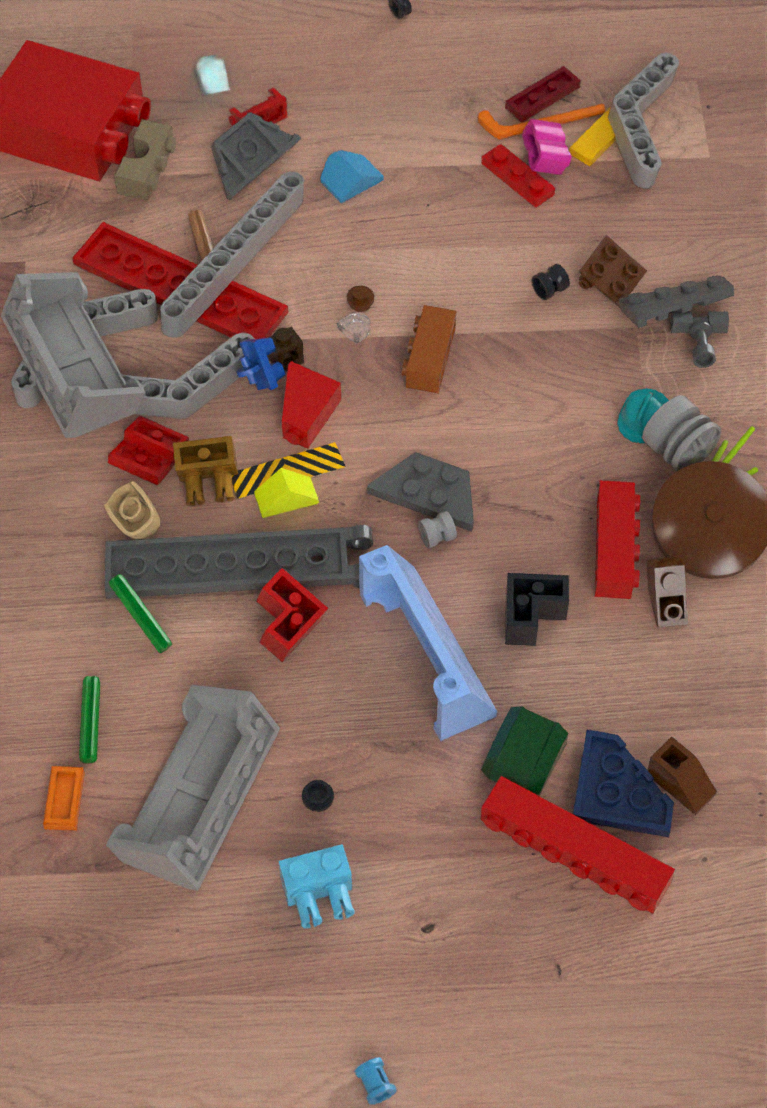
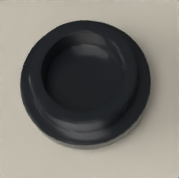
[302,780,334,812]

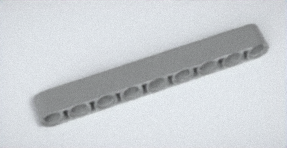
[160,172,304,338]

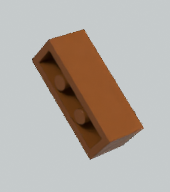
[402,305,457,394]

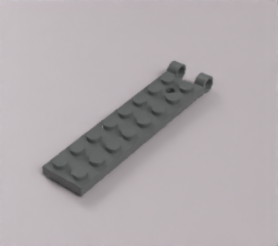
[105,525,373,599]

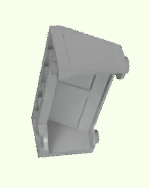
[1,272,145,438]
[106,685,280,891]

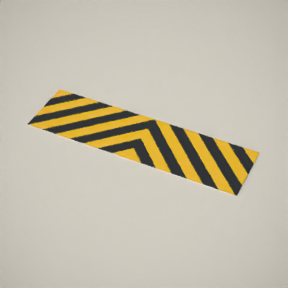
[232,442,346,499]

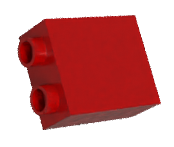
[0,40,151,182]

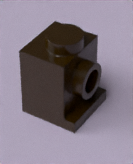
[267,326,304,371]

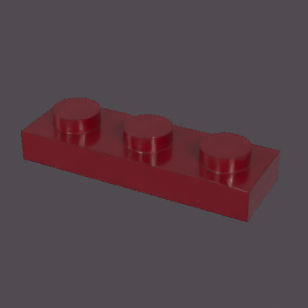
[505,66,581,123]

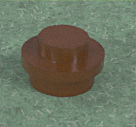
[347,286,374,312]

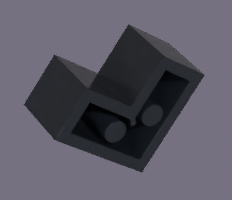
[505,573,569,646]

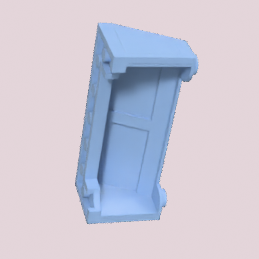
[359,545,497,741]

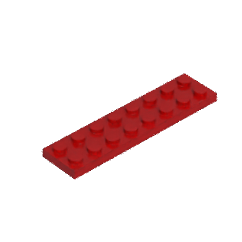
[72,222,288,339]

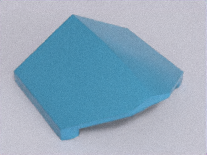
[320,150,384,203]

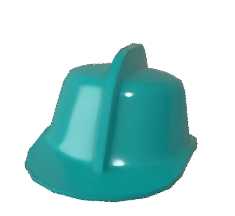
[617,388,669,444]

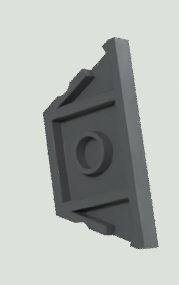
[211,112,301,200]
[367,452,474,532]

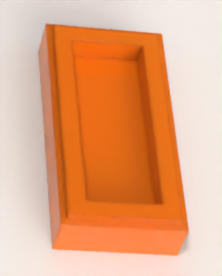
[43,766,85,831]

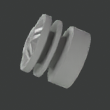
[642,395,722,472]

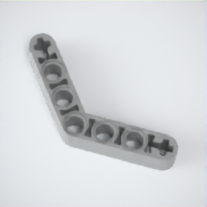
[608,53,679,188]
[11,289,158,408]
[122,333,254,419]

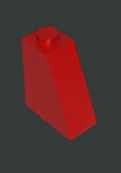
[282,361,341,449]

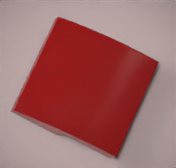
[108,416,189,486]

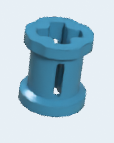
[354,1057,397,1105]

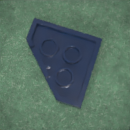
[573,729,674,838]

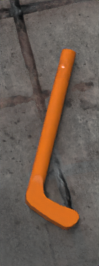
[478,103,606,139]

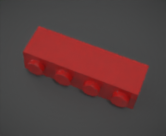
[595,480,640,599]

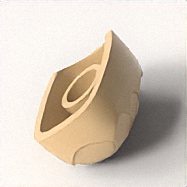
[104,481,160,540]

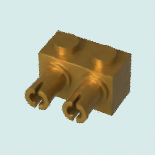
[173,436,238,506]

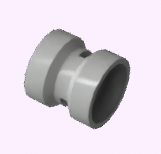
[418,511,457,549]

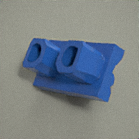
[236,337,286,390]

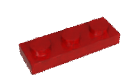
[481,144,556,208]

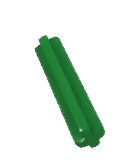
[109,574,172,653]
[79,676,100,764]

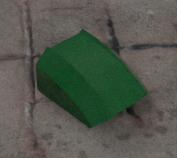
[481,706,568,796]

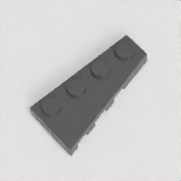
[619,275,734,328]

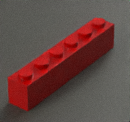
[481,776,675,914]

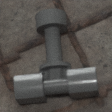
[670,311,729,368]

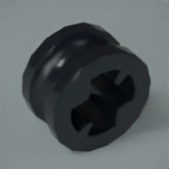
[389,0,412,19]

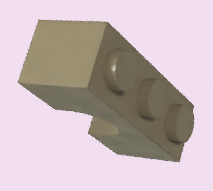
[115,119,176,201]

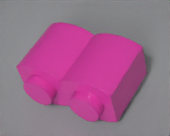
[523,119,571,175]

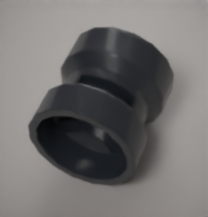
[531,264,570,300]

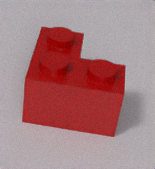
[256,568,328,662]

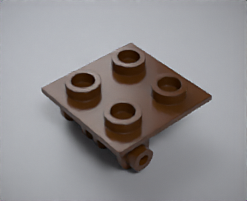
[578,235,647,308]

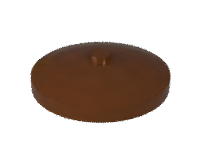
[652,461,767,579]

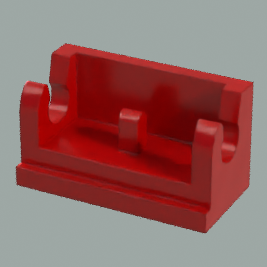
[228,88,288,126]

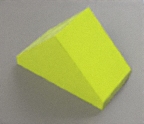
[254,468,319,518]

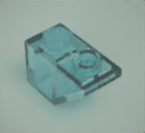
[193,55,230,95]

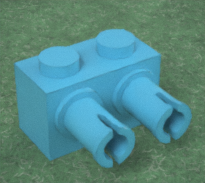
[279,844,355,928]

